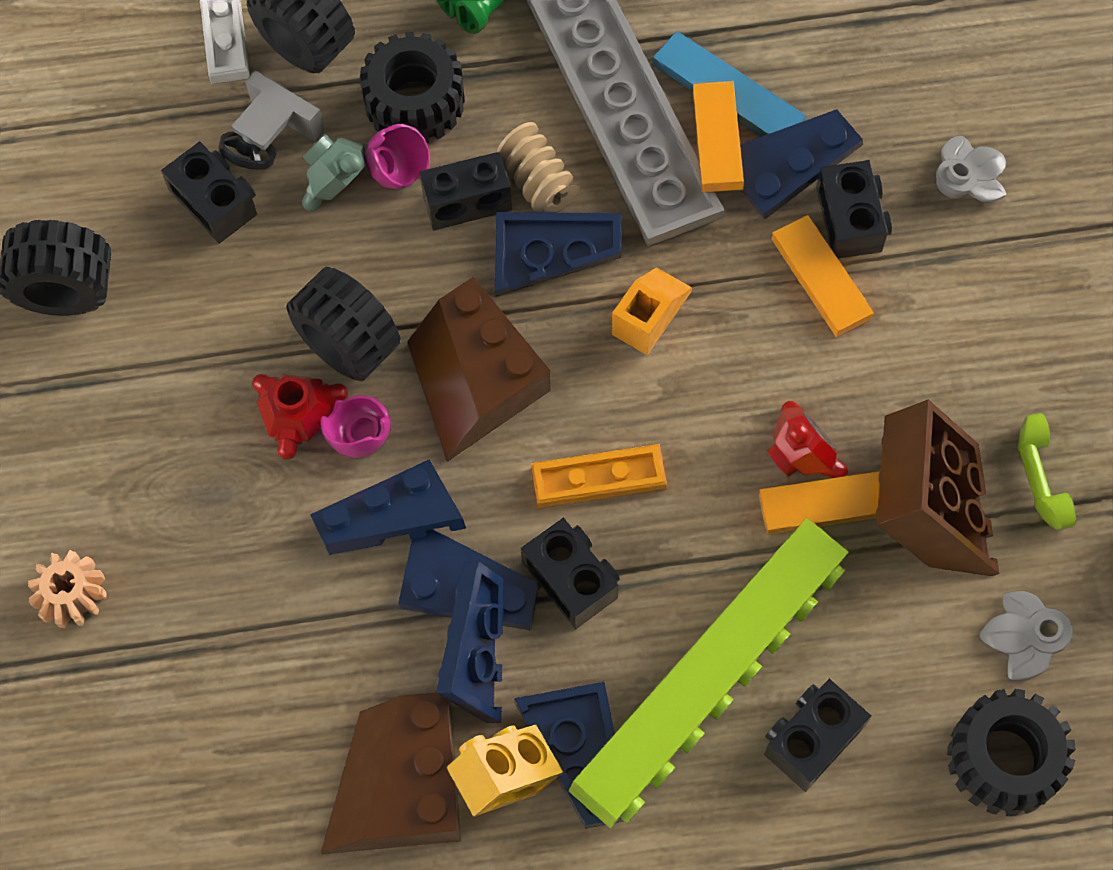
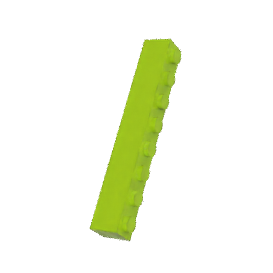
[569,518,849,829]

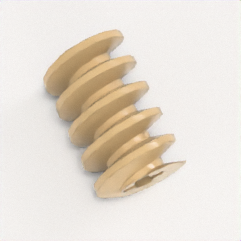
[497,122,580,212]

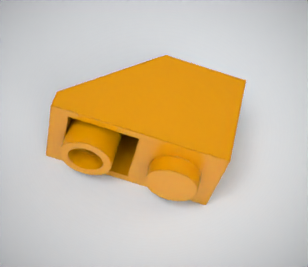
[612,267,692,356]

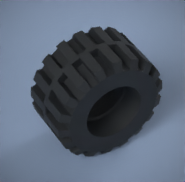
[246,0,355,74]
[360,32,465,143]
[0,220,111,316]
[286,267,401,381]
[947,689,1076,816]

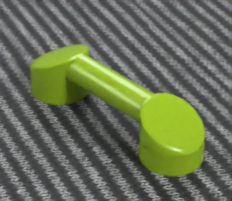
[1017,413,1076,530]

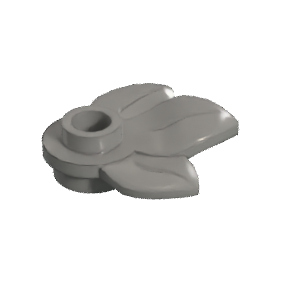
[936,136,1006,202]
[980,591,1073,681]

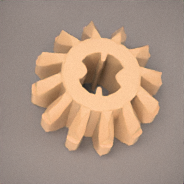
[28,550,106,629]

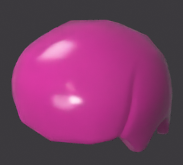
[365,124,430,190]
[320,395,391,459]

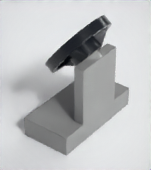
[218,70,325,170]

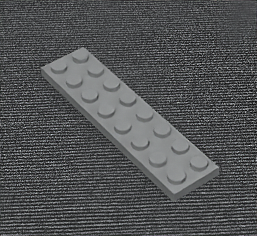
[526,0,724,247]

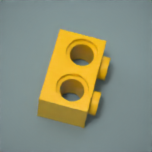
[446,725,563,817]

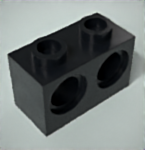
[161,141,258,244]
[419,151,512,231]
[816,160,892,259]
[521,517,620,630]
[764,678,872,792]

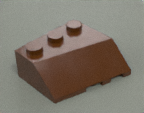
[407,277,551,462]
[876,399,1000,576]
[321,693,461,854]

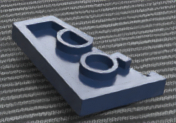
[740,109,863,219]
[495,212,621,297]
[310,459,466,555]
[398,530,539,631]
[436,561,503,723]
[514,682,624,829]

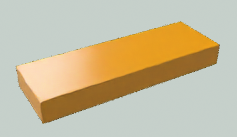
[693,81,744,192]
[771,215,874,338]
[531,444,667,509]
[758,471,880,535]

